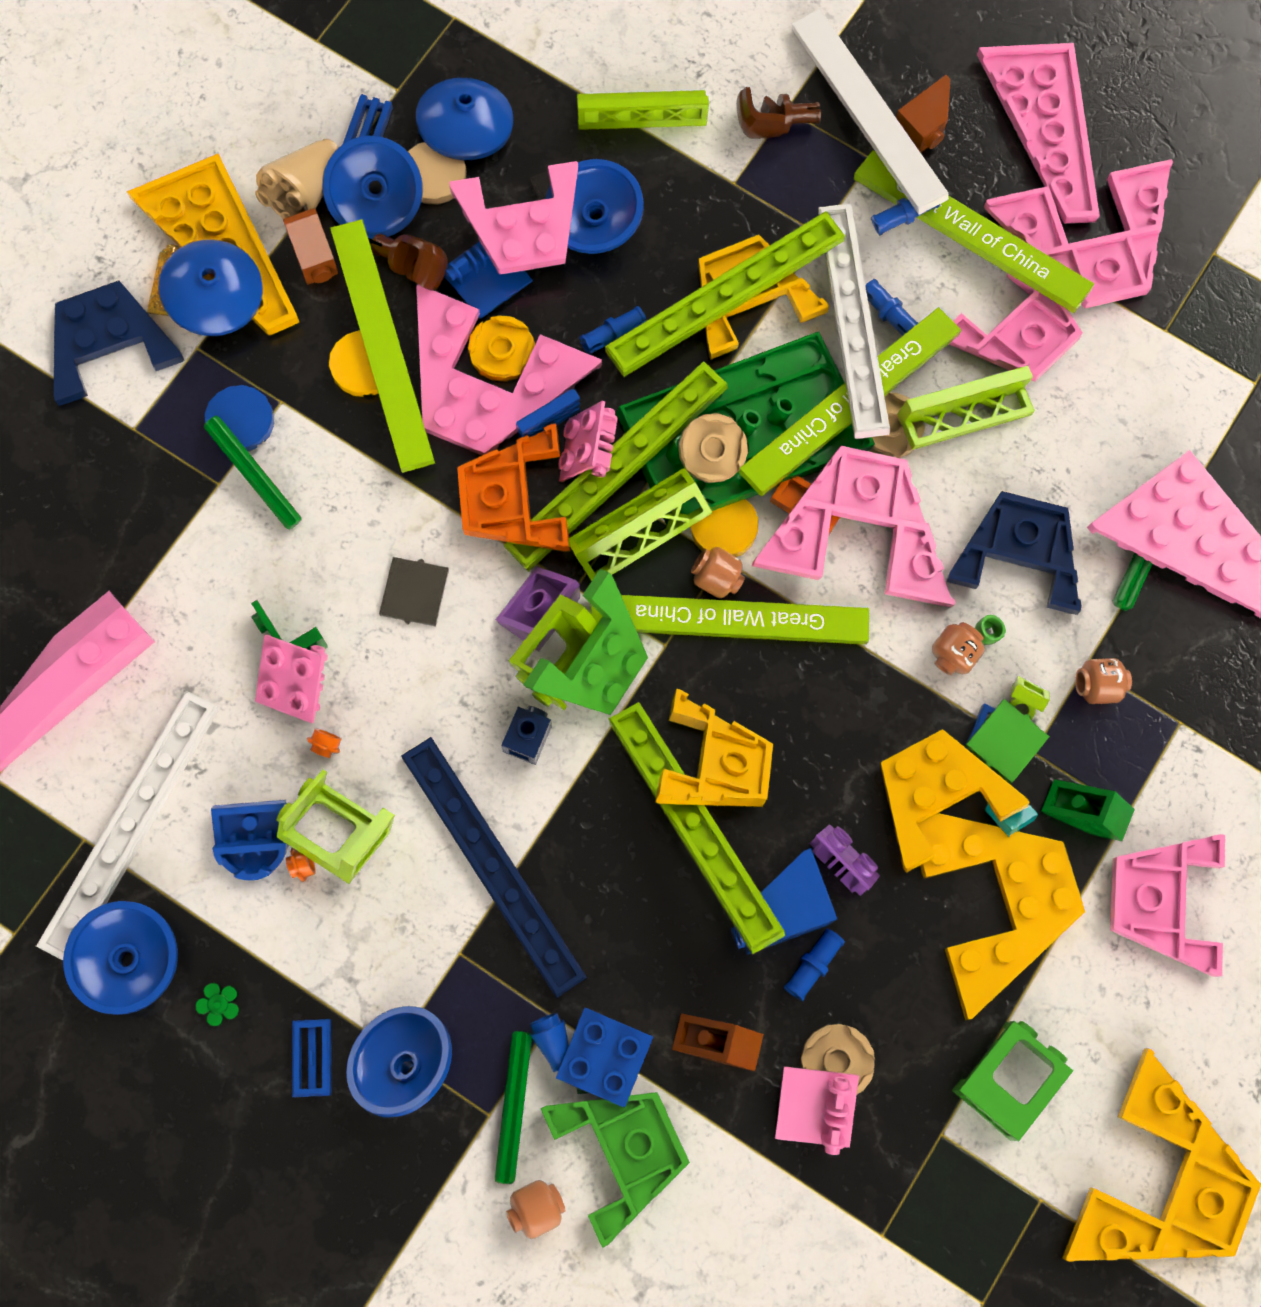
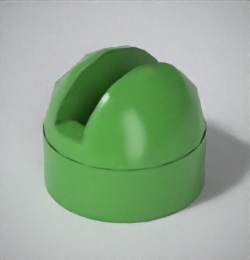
[975,615,1006,645]

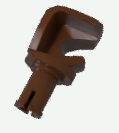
[736,87,821,139]
[371,234,448,291]

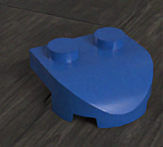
[211,800,289,881]

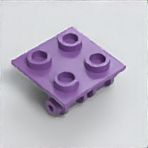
[809,824,880,896]

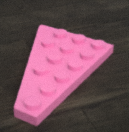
[1087,450,1261,618]

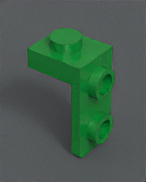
[251,600,328,650]

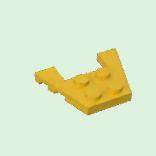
[698,235,829,360]
[655,689,773,807]
[880,729,1030,873]

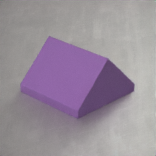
[495,566,580,652]

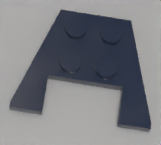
[53,280,185,406]
[946,491,1082,615]

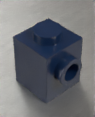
[501,706,552,765]

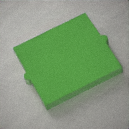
[965,699,1050,784]

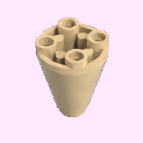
[255,139,339,220]

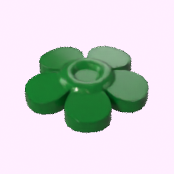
[195,983,239,1026]

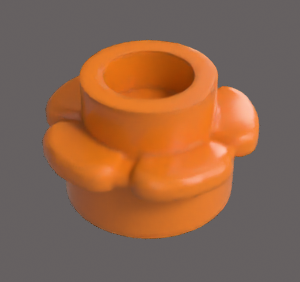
[307,728,342,758]
[286,848,316,882]

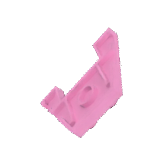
[449,161,578,275]
[949,273,1082,382]
[1110,834,1225,977]

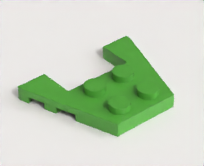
[523,569,648,715]
[540,1092,690,1248]

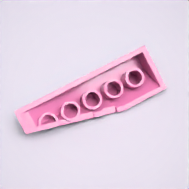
[0,591,155,772]

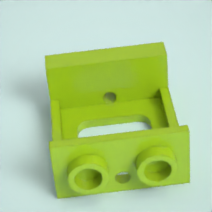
[508,594,598,710]
[276,769,395,884]

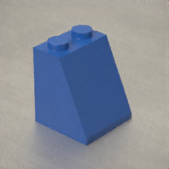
[731,848,837,955]

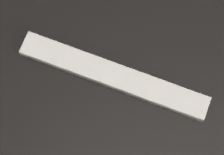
[792,9,948,215]
[818,203,890,439]
[36,691,219,960]

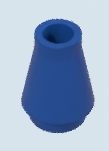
[530,1013,569,1072]

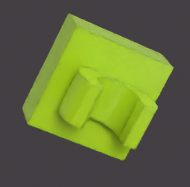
[1009,676,1050,720]

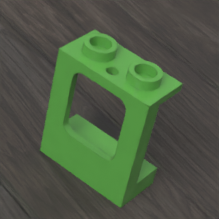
[952,1021,1073,1142]

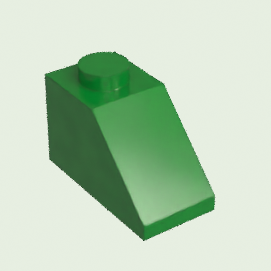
[1042,779,1135,842]

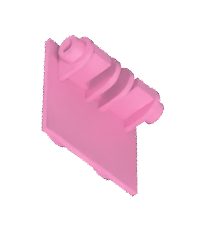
[559,401,618,482]
[255,634,328,723]
[775,1067,859,1155]

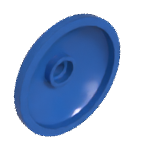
[416,78,513,160]
[322,136,423,239]
[545,159,644,254]
[159,240,263,336]
[63,901,178,1015]
[346,1006,452,1117]

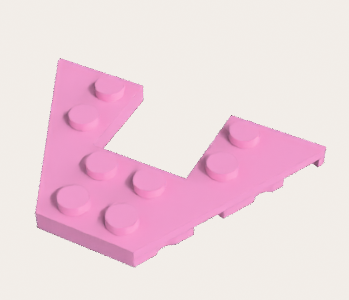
[984,159,1173,308]
[416,285,602,455]
[752,446,955,608]

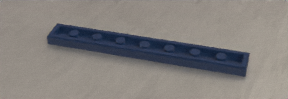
[401,737,587,999]

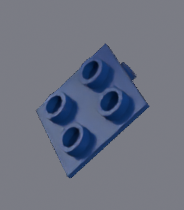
[444,241,533,319]
[556,1008,653,1108]

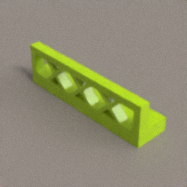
[577,90,709,130]
[897,365,1035,450]
[569,467,712,581]

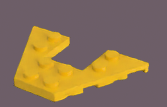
[917,813,1085,1020]
[1062,1048,1261,1262]

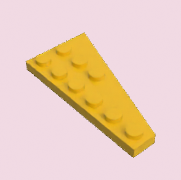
[127,153,300,336]

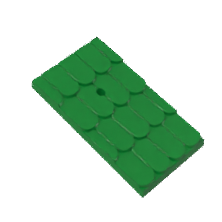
[616,331,875,525]

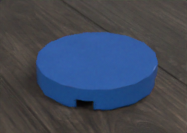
[204,385,275,452]

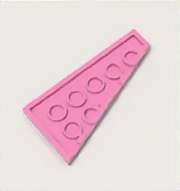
[977,43,1100,224]

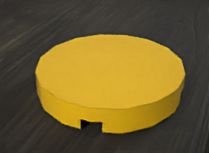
[468,315,535,382]
[329,330,378,397]
[690,499,758,557]

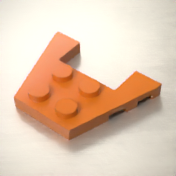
[457,423,570,552]

